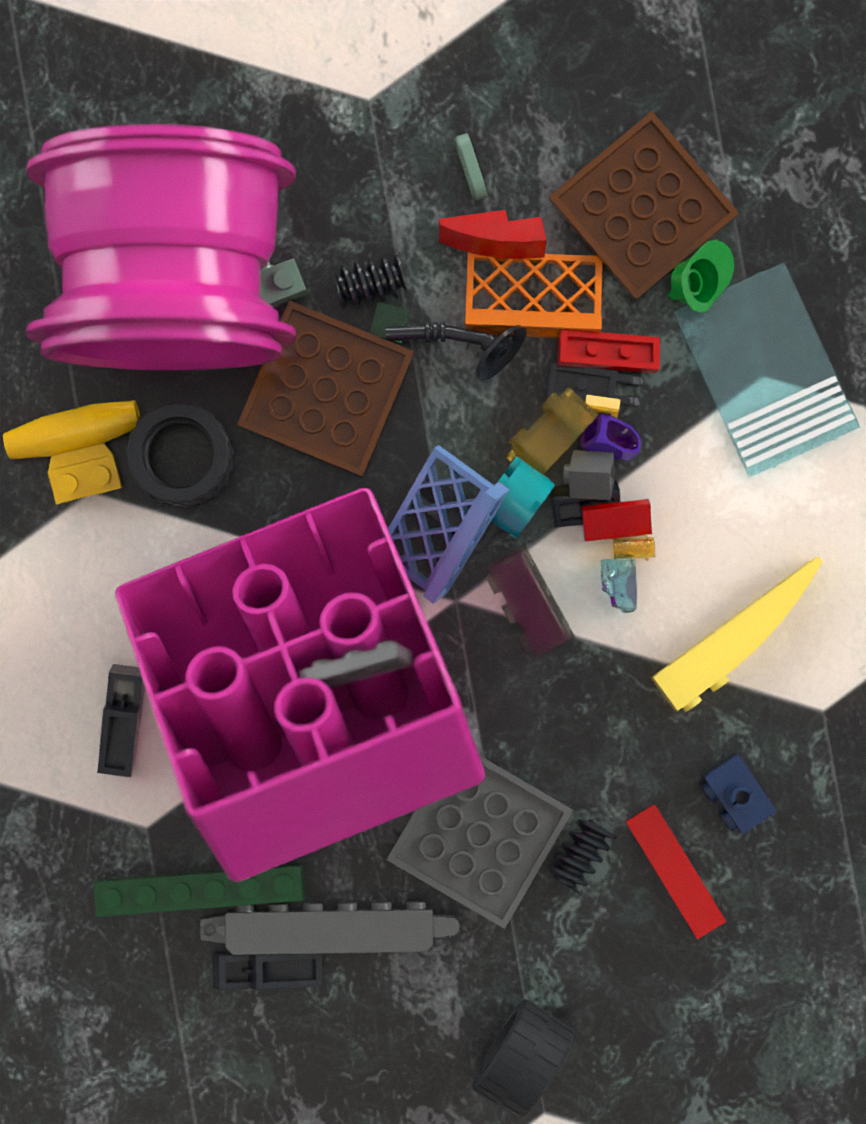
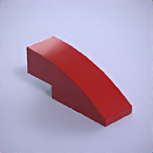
[438,210,546,259]

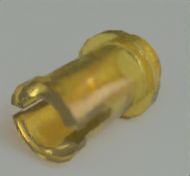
[613,534,655,561]

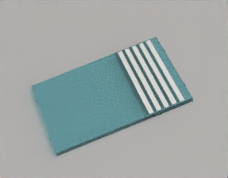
[673,262,860,478]

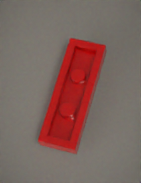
[557,329,660,374]

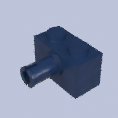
[701,753,777,834]

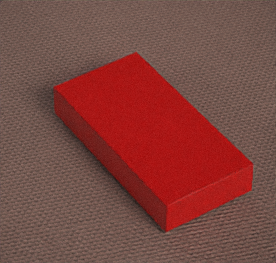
[581,499,652,542]

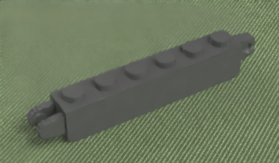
[200,901,460,955]

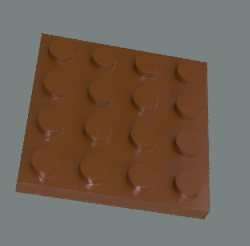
[548,111,739,301]
[237,300,414,478]

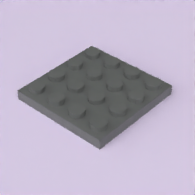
[386,755,573,929]

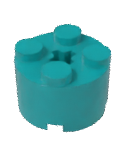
[491,456,555,538]

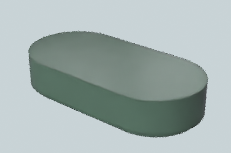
[454,133,487,201]

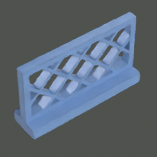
[388,445,509,604]

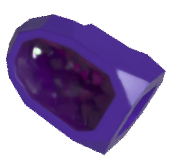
[580,413,641,461]

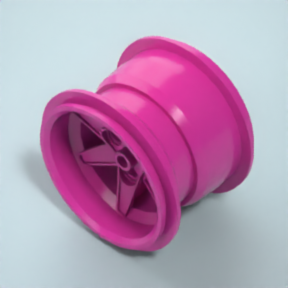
[26,125,296,370]

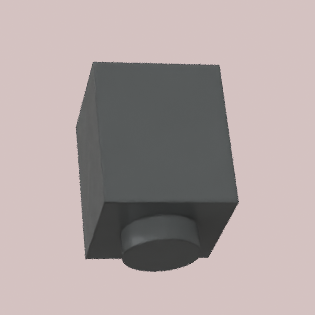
[563,450,615,500]

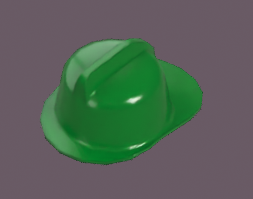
[668,240,734,313]

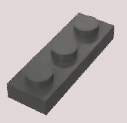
[299,642,414,689]

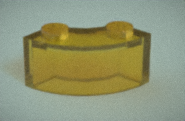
[505,387,599,475]

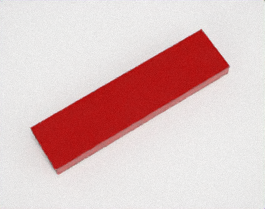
[625,804,726,939]

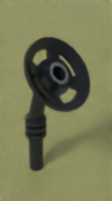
[386,322,526,381]

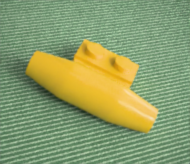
[3,400,141,504]

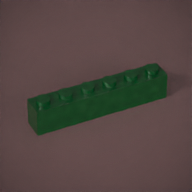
[93,863,305,917]

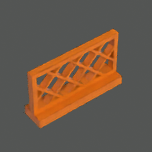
[465,252,602,338]

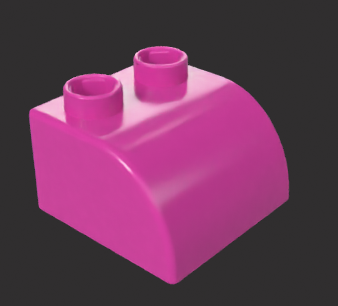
[115,488,485,882]

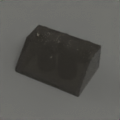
[485,545,575,657]

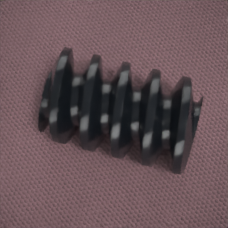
[333,255,406,308]
[547,819,617,895]

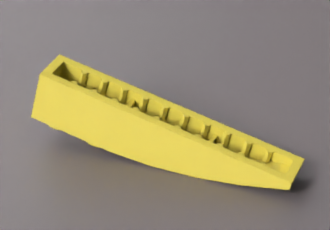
[651,556,823,712]

